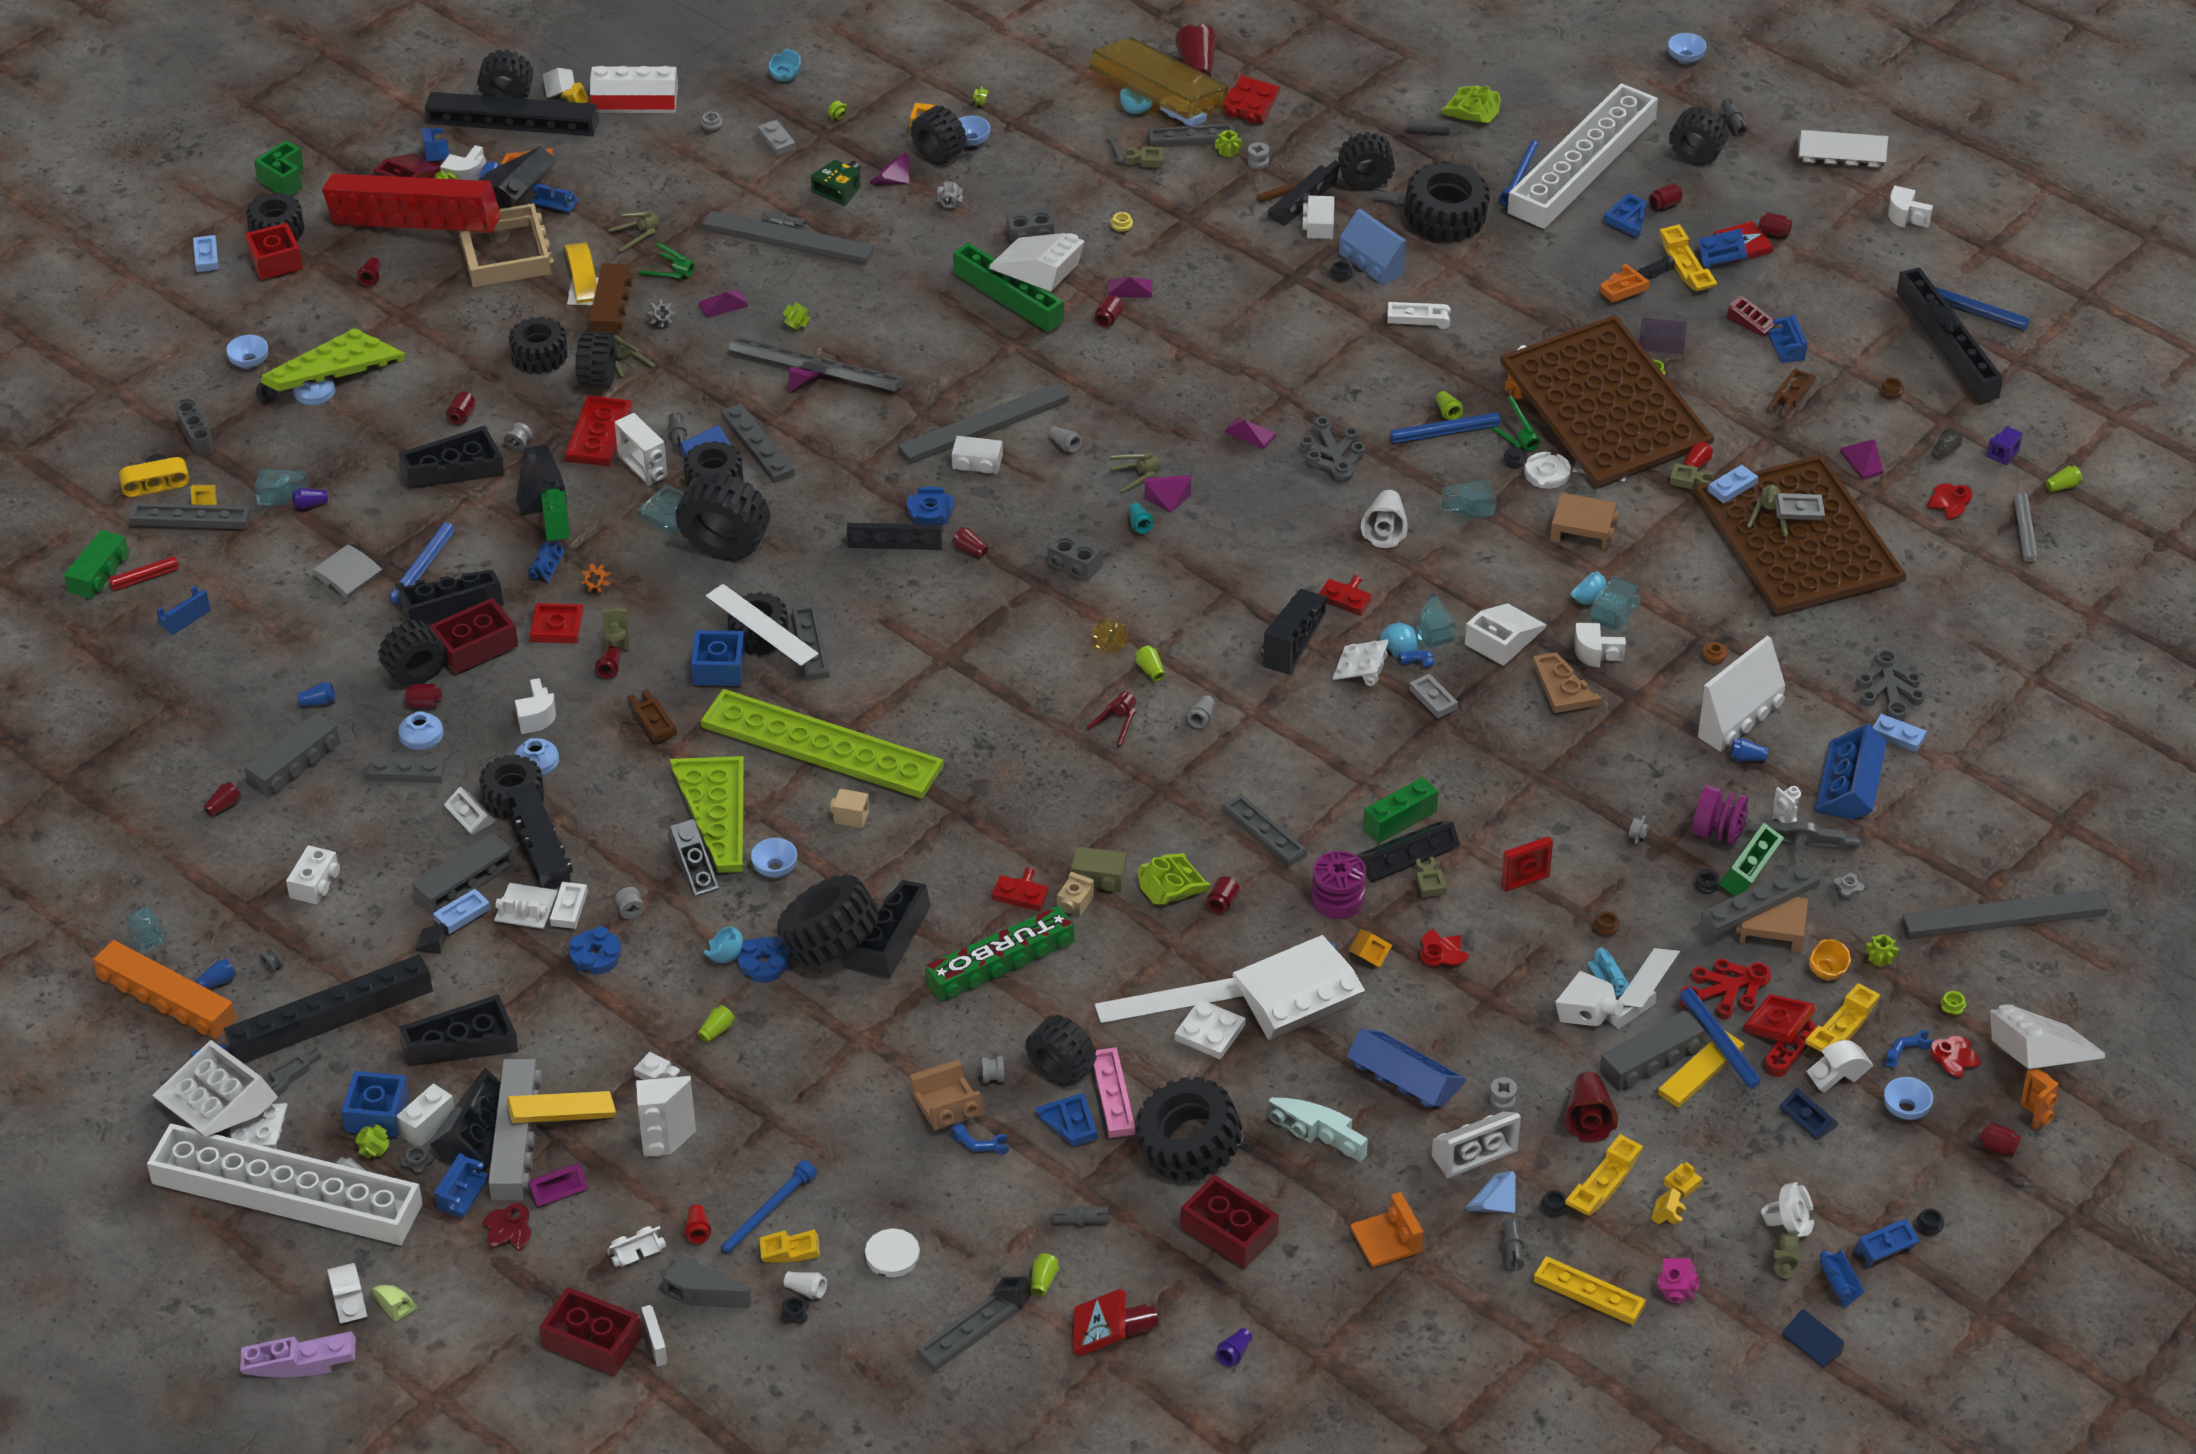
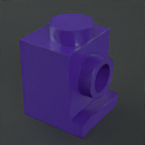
[1986,426,2023,465]

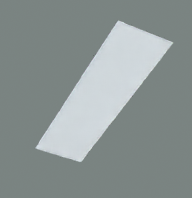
[1619,948,1680,1007]

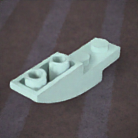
[1268,1097,1368,1162]

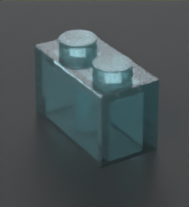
[1591,575,1641,631]

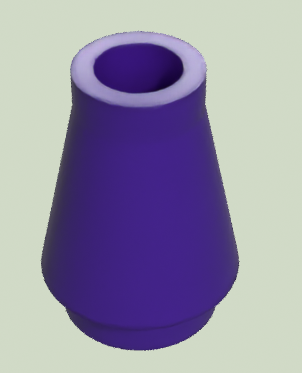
[292,487,328,510]
[1216,1328,1252,1367]

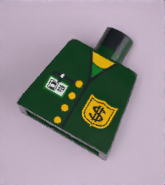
[811,160,861,207]

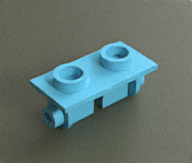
[1587,948,1629,997]

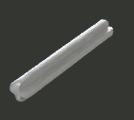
[2014,493,2037,563]

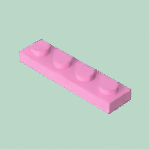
[1093,1047,1135,1138]

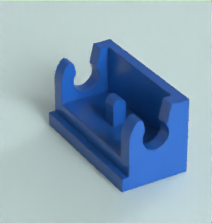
[422,127,450,162]
[1768,314,1807,363]
[157,585,211,635]
[434,1153,489,1218]
[1853,1219,1920,1268]

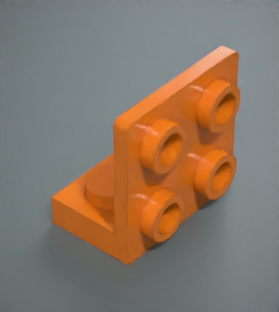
[1351,1192,1423,1267]

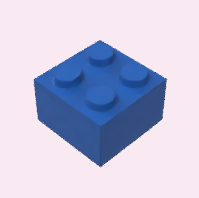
[691,630,745,686]
[341,1071,410,1137]

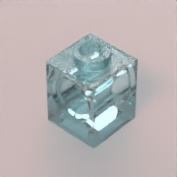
[125,906,165,953]

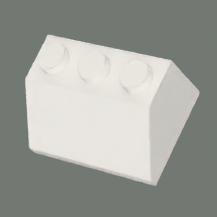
[636,1076,696,1157]
[1431,1112,1521,1178]

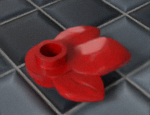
[1927,483,1973,520]
[1420,929,1469,966]
[1930,1036,1981,1078]

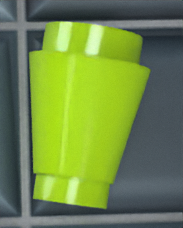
[1435,391,1463,420]
[2045,465,2083,493]
[1135,646,1166,682]
[697,1005,735,1043]
[1030,1253,1059,1297]

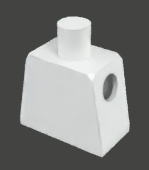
[1555,971,1623,1026]

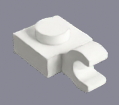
[634,1052,680,1080]

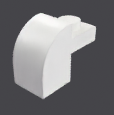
[440,146,486,180]
[1888,186,1933,228]
[1574,623,1626,668]
[515,678,556,734]
[1807,1040,1874,1093]
[327,1263,367,1323]

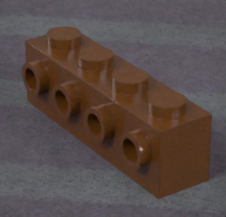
[589,263,633,337]

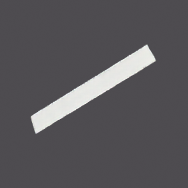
[705,584,819,666]
[1095,978,1244,1023]

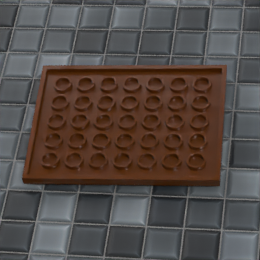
[1500,314,1714,487]
[1695,455,1907,615]

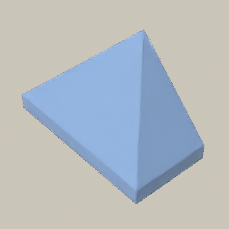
[1465,1171,1516,1213]

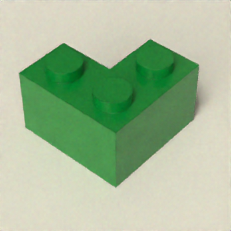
[254,140,304,195]

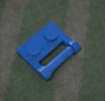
[1698,229,1748,269]

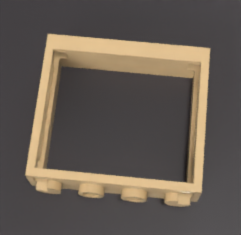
[458,203,554,287]

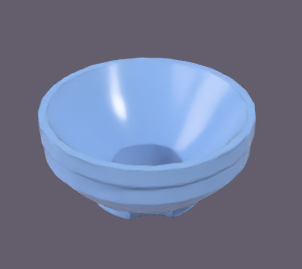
[1668,33,1707,64]
[959,116,990,148]
[227,335,268,369]
[293,376,335,405]
[398,712,444,750]
[514,738,559,775]
[751,838,797,878]
[1884,1077,1933,1120]

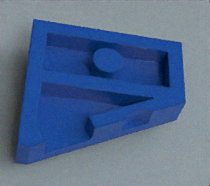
[1603,193,1646,238]
[1035,1092,1099,1147]

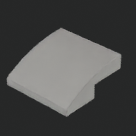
[312,544,382,599]

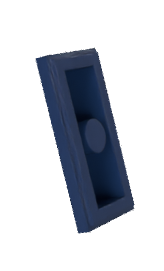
[1779,1087,1839,1140]
[1782,1309,1844,1369]

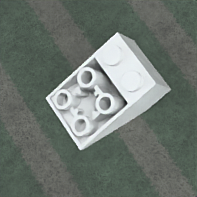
[1465,603,1546,666]

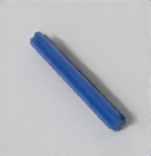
[1935,287,2030,330]
[1390,412,1501,444]
[389,522,455,605]
[1680,987,1761,1089]

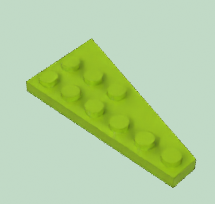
[262,328,405,391]
[669,756,744,873]

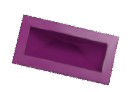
[870,152,909,185]
[1108,277,1152,298]
[698,290,748,318]
[789,367,820,393]
[1225,416,1276,449]
[1840,439,1883,480]
[1144,475,1191,513]
[528,1163,588,1207]

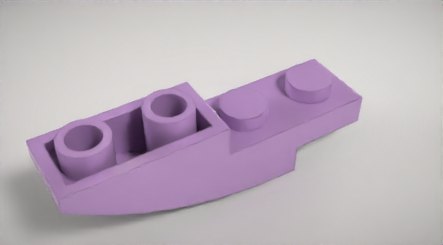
[240,1331,356,1377]

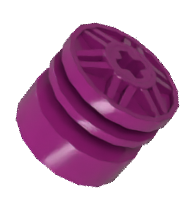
[1692,785,1749,846]
[1312,851,1366,919]

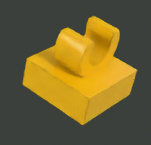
[561,82,589,103]
[191,485,217,505]
[1663,1162,1703,1200]
[1651,1188,1686,1225]

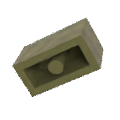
[1071,847,1127,892]

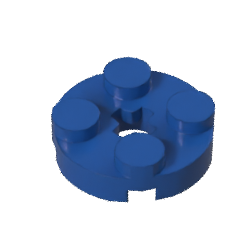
[907,486,954,525]
[569,926,622,974]
[738,936,790,983]

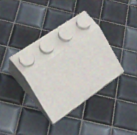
[990,233,1085,292]
[1698,636,1785,752]
[1232,935,1365,1041]
[1990,1005,2105,1069]
[153,1040,278,1137]

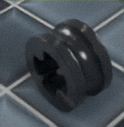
[1695,869,1719,894]

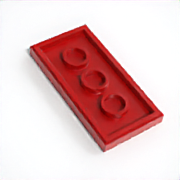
[565,395,632,467]

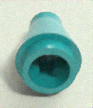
[1128,503,1154,534]

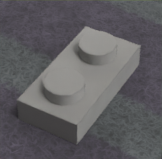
[758,120,796,156]
[1774,493,1825,520]
[1409,674,1458,718]

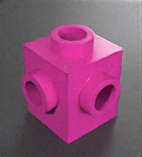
[1657,1258,1699,1303]

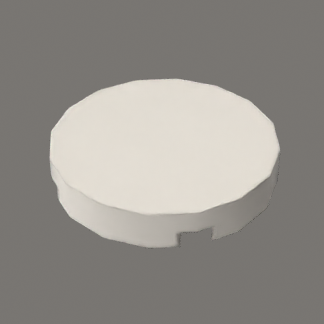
[1524,452,1571,489]
[865,1228,920,1278]

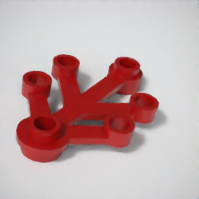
[1679,959,1771,1020]

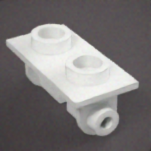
[1771,786,1801,823]
[607,1226,666,1268]

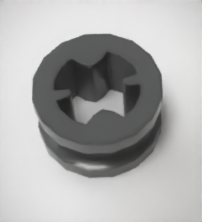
[259,947,284,974]

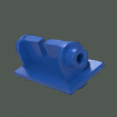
[530,183,579,213]
[528,540,564,584]
[1819,1249,1865,1308]

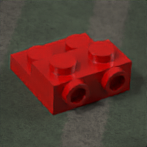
[1223,75,1280,125]

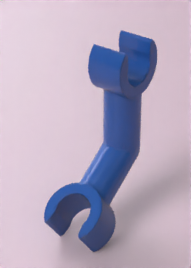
[1885,1030,1933,1068]
[950,1122,1009,1155]

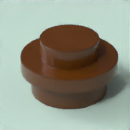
[1881,377,1904,398]
[1594,911,1620,935]

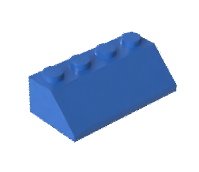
[1815,723,1887,820]
[1346,1028,1467,1108]

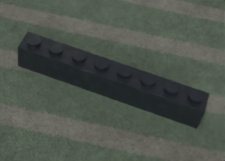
[425,92,599,136]
[1896,267,2003,403]
[224,954,433,1064]

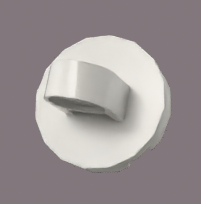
[1761,1182,1814,1237]

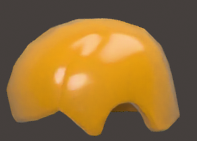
[1809,939,1851,981]

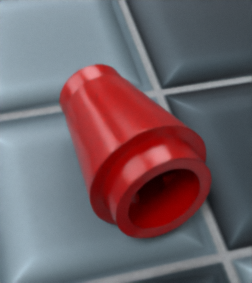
[1683,441,1713,469]
[684,1204,712,1244]

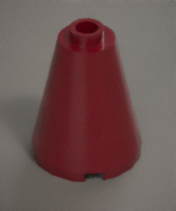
[1175,24,1217,83]
[1564,1071,1618,1142]

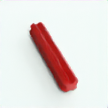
[109,556,179,591]

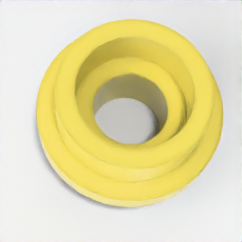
[1111,212,1133,232]

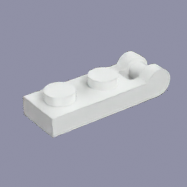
[1387,302,1450,329]

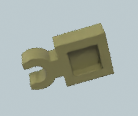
[1126,147,1164,168]
[1669,463,1713,489]
[1416,857,1447,898]

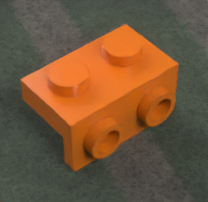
[2020,1068,2059,1130]

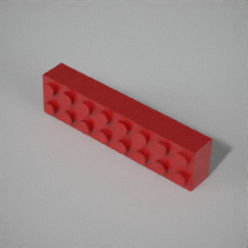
[322,174,501,232]

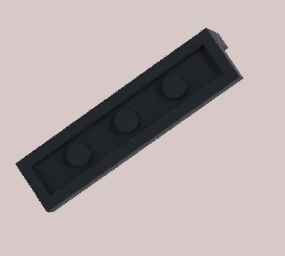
[1267,160,1340,227]
[847,523,943,550]
[1356,821,1460,880]

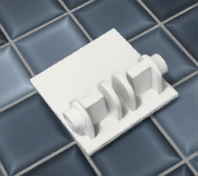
[1333,640,1389,686]
[494,883,558,929]
[228,1103,287,1149]

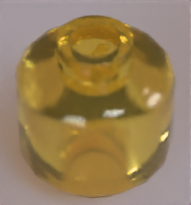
[1092,618,1129,652]

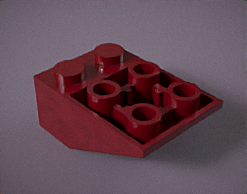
[373,153,442,178]

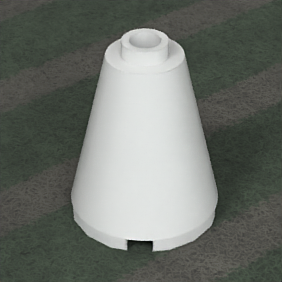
[1361,490,1408,548]

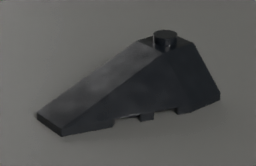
[480,146,557,209]
[516,444,567,516]
[429,1068,501,1169]

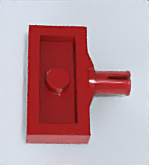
[1319,575,1372,616]
[992,867,1049,912]

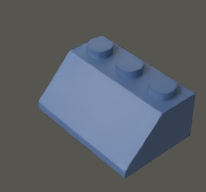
[1339,209,1406,286]

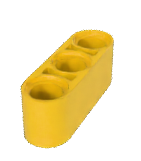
[119,457,189,497]

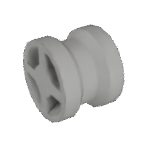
[1248,142,1269,169]
[504,422,532,452]
[615,887,645,919]
[982,1056,1005,1084]
[1489,1077,1517,1111]

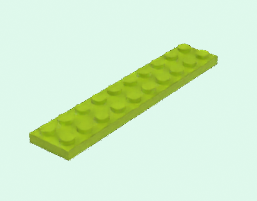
[701,689,944,799]

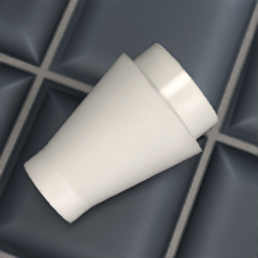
[784,1271,827,1300]

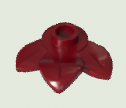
[482,1203,531,1251]

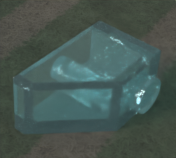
[254,469,309,506]
[1442,479,1496,519]
[1416,593,1456,649]

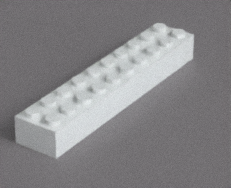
[1508,83,1658,229]
[147,1123,423,1245]

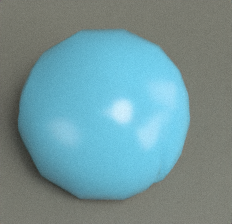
[768,49,801,82]
[1120,87,1153,114]
[1570,571,1606,605]
[1380,622,1418,658]
[704,927,743,964]

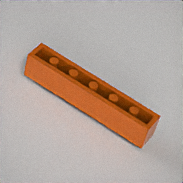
[93,940,236,1039]

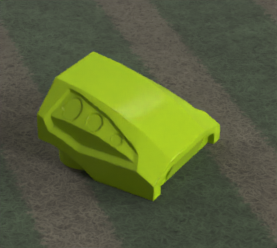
[1441,86,1501,123]
[1137,853,1210,904]

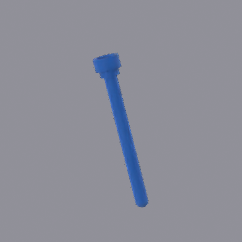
[1499,140,1538,207]
[721,1160,817,1253]

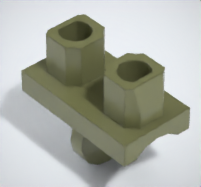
[602,606,630,651]
[1773,1233,1803,1279]

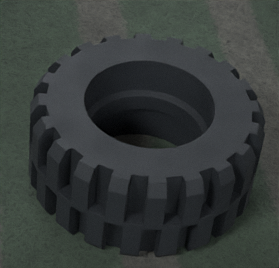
[1404,162,1490,242]
[675,472,771,560]
[777,874,879,967]
[1135,1077,1243,1182]

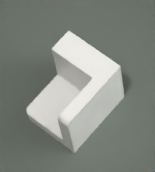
[543,68,574,98]

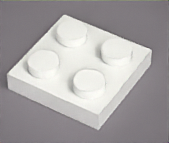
[1174,999,1245,1060]

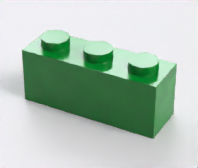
[541,489,571,541]
[64,530,129,599]
[1363,777,1439,844]
[1718,823,1784,896]

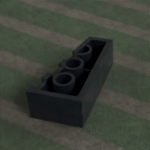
[398,425,504,488]
[395,569,504,625]
[1261,588,1327,675]
[506,782,573,889]
[841,880,931,978]
[399,994,518,1065]

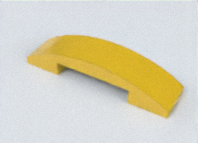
[1659,224,1717,291]
[564,243,597,303]
[1805,983,1880,1053]
[1565,1134,1643,1216]

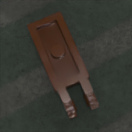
[1768,368,1816,418]
[627,689,677,743]

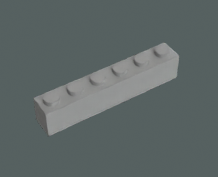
[489,1059,542,1201]

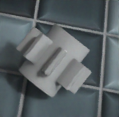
[936,181,963,208]
[646,299,675,328]

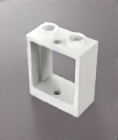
[614,413,668,486]

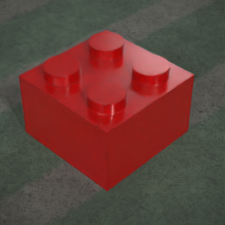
[245,223,303,280]

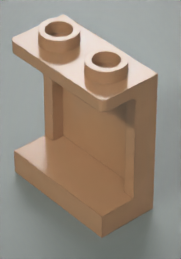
[1550,493,1619,550]
[1736,897,1808,953]
[909,1059,984,1130]

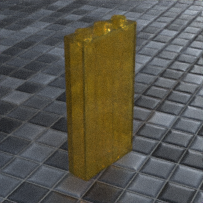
[1089,37,1229,119]

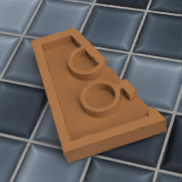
[1533,652,1602,713]

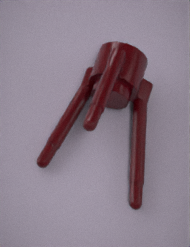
[1086,691,1137,747]

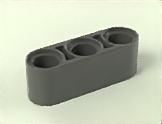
[175,398,214,457]

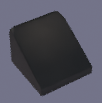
[415,923,447,954]
[994,1276,1031,1307]

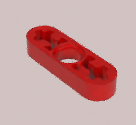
[1765,1020,1816,1077]

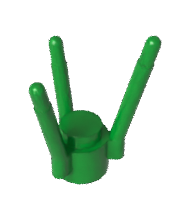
[638,242,695,280]
[1493,395,1541,452]

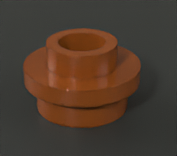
[1703,643,1728,665]

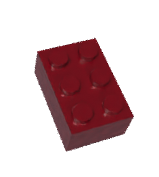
[429,598,518,675]
[1180,1174,1279,1269]
[539,1287,642,1376]

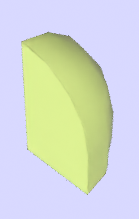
[370,1285,417,1322]

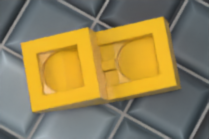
[760,1229,820,1263]

